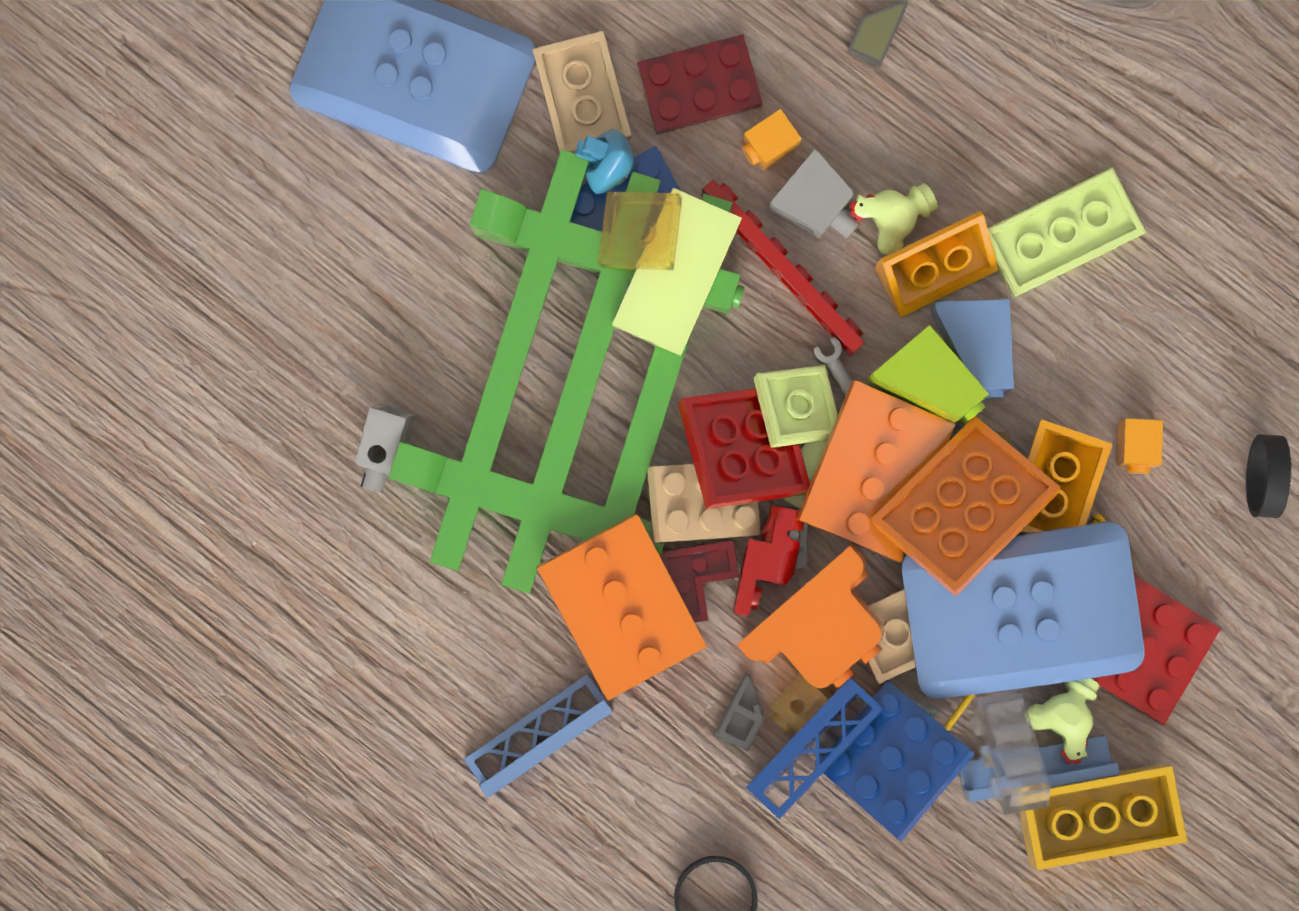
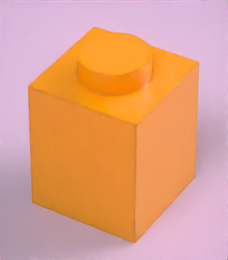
[741,109,801,171]
[1116,419,1163,474]

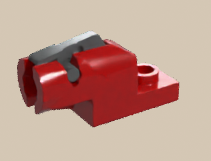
[732,506,808,616]

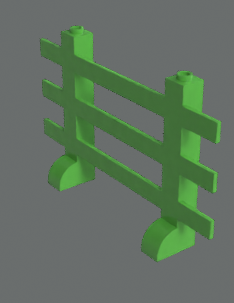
[388,149,745,594]

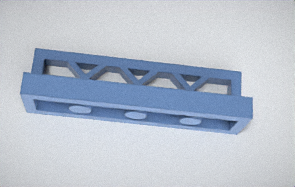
[464,674,613,798]
[959,735,1120,802]

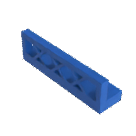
[746,677,884,820]

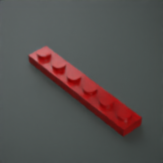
[701,179,865,357]

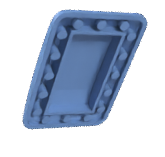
[290,0,535,173]
[902,522,1145,699]

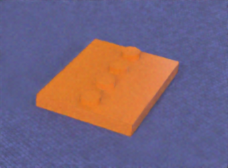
[796,380,956,562]
[871,416,1060,597]
[536,513,707,701]

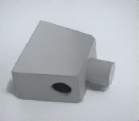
[768,149,861,239]
[355,403,417,492]

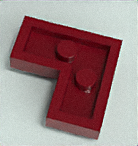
[660,540,739,623]

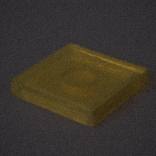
[598,192,682,270]

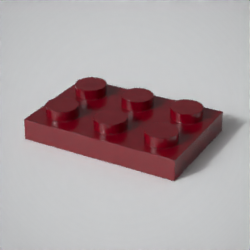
[637,34,763,135]

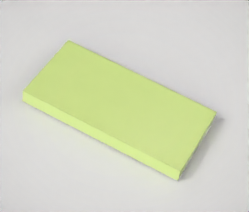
[987,167,1146,298]
[612,188,742,356]

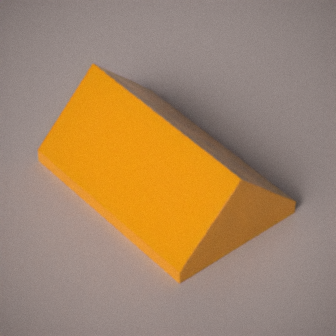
[875,211,999,318]
[1020,419,1112,534]

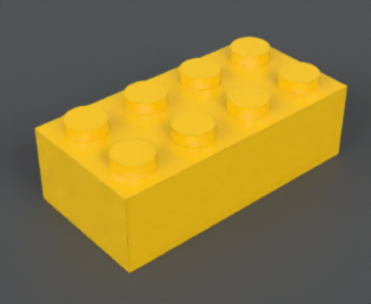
[1016,764,1187,870]

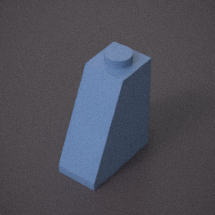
[930,299,1014,400]

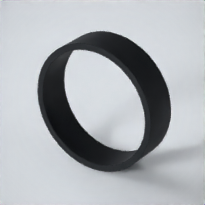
[1246,434,1291,518]
[674,856,758,911]

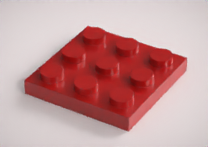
[678,389,810,509]
[1091,575,1221,725]

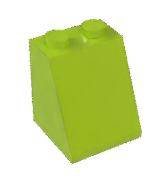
[865,325,989,425]

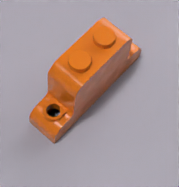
[737,544,884,688]

